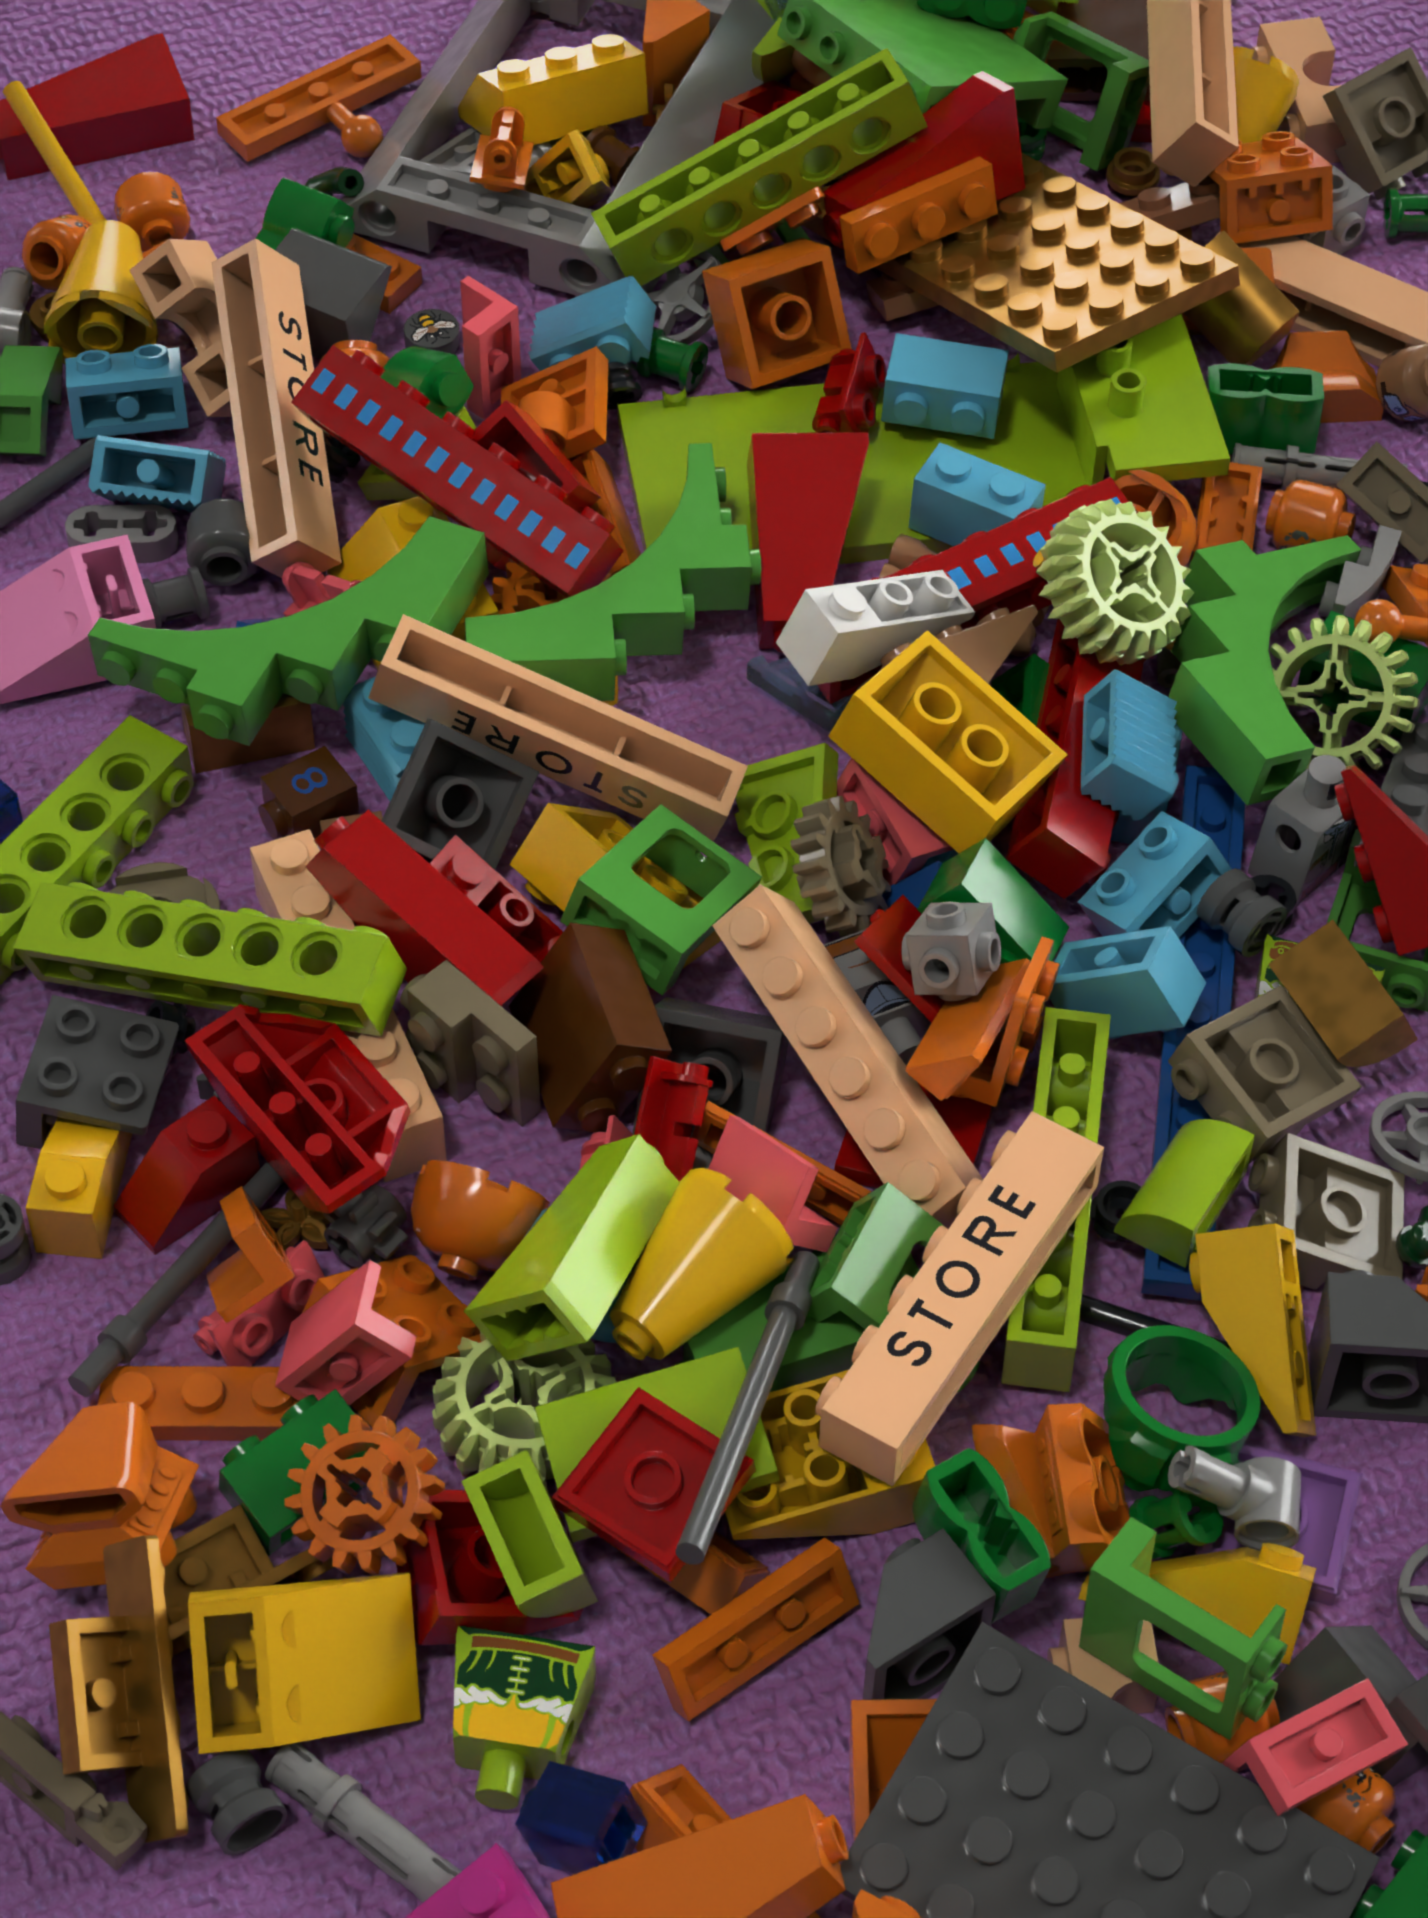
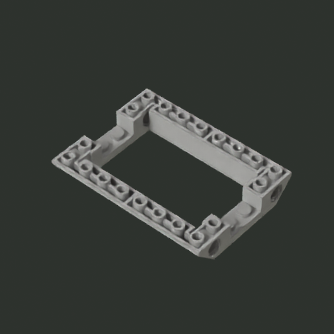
[342,0,775,296]

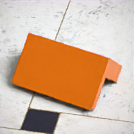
[206,1186,295,1323]

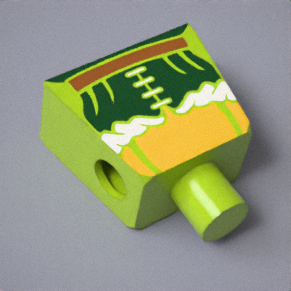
[453,1626,596,1810]

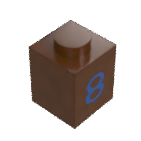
[258,746,360,839]

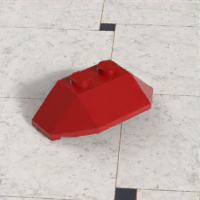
[184,1004,411,1214]

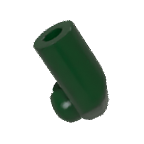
[305,166,364,197]
[1395,1205,1428,1270]

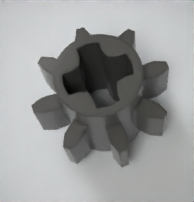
[323,1185,408,1267]

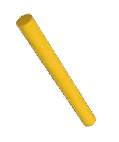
[2,81,106,224]

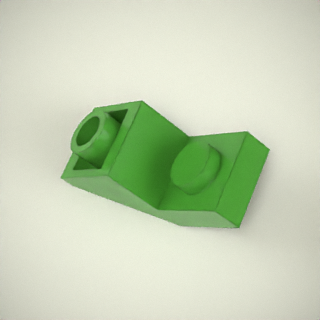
[0,345,63,457]

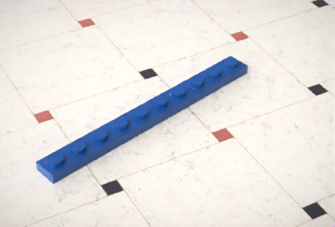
[1141,765,1246,1301]

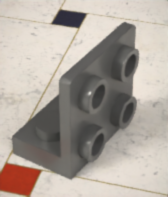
[16,995,179,1149]

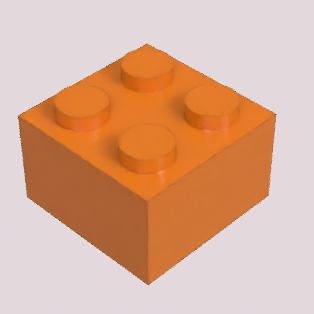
[702,238,852,389]

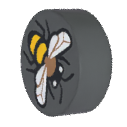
[404,309,460,354]

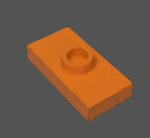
[1191,462,1263,560]

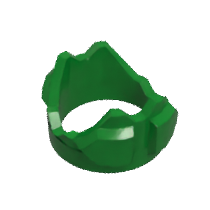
[1103,1325,1260,1493]

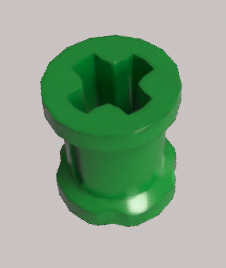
[1383,189,1428,238]
[636,327,708,392]
[1129,1490,1224,1560]

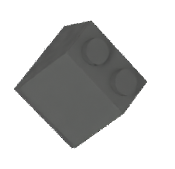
[632,997,789,1135]
[1308,1270,1428,1423]
[863,1529,996,1700]

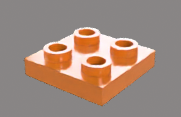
[501,346,609,459]

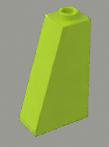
[464,1134,679,1362]

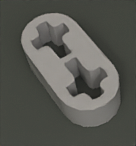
[65,504,179,563]

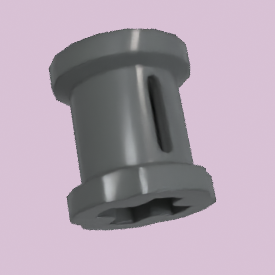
[142,566,210,629]

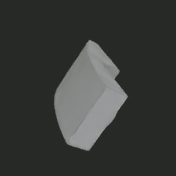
[1317,525,1402,619]

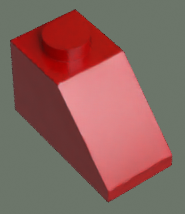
[114,1095,260,1255]

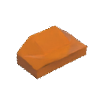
[1269,330,1384,423]

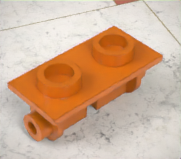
[469,106,534,192]

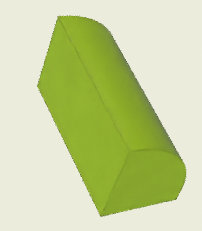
[1114,1119,1255,1268]
[461,1450,598,1618]

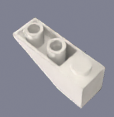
[776,570,975,686]

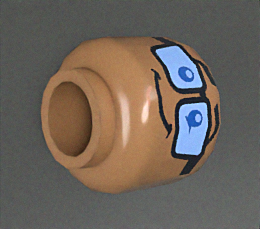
[1376,343,1428,421]

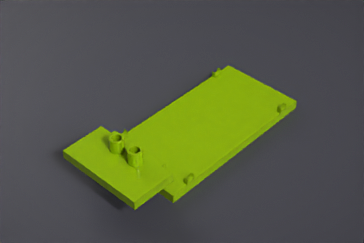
[617,313,1230,564]

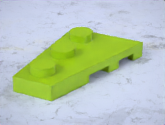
[734,743,839,924]

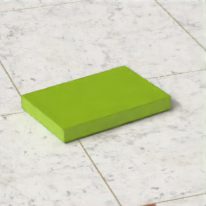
[535,1347,780,1542]

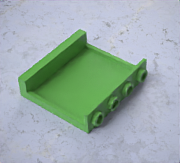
[777,0,1068,129]

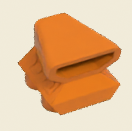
[1,1402,199,1590]
[971,1403,1129,1579]

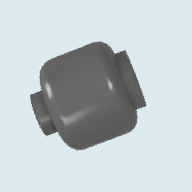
[186,498,259,586]

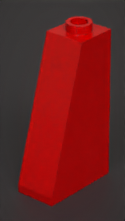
[0,33,195,181]
[823,71,1026,250]
[747,432,869,653]
[305,809,544,1006]

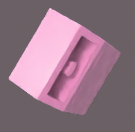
[0,534,156,705]

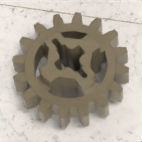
[791,796,891,937]

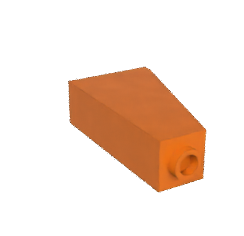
[551,1794,849,1918]

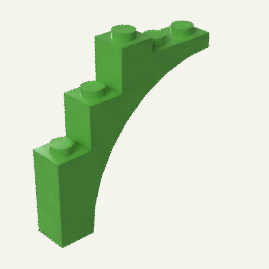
[465,443,761,701]
[88,516,489,746]
[1168,535,1361,806]

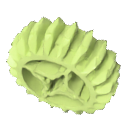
[1036,499,1194,665]
[1269,615,1420,770]
[432,1331,617,1487]

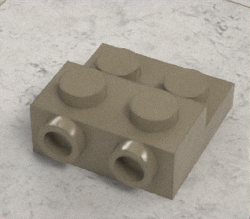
[1323,47,1428,200]
[400,960,541,1127]
[1168,985,1362,1163]
[1248,1133,1405,1290]

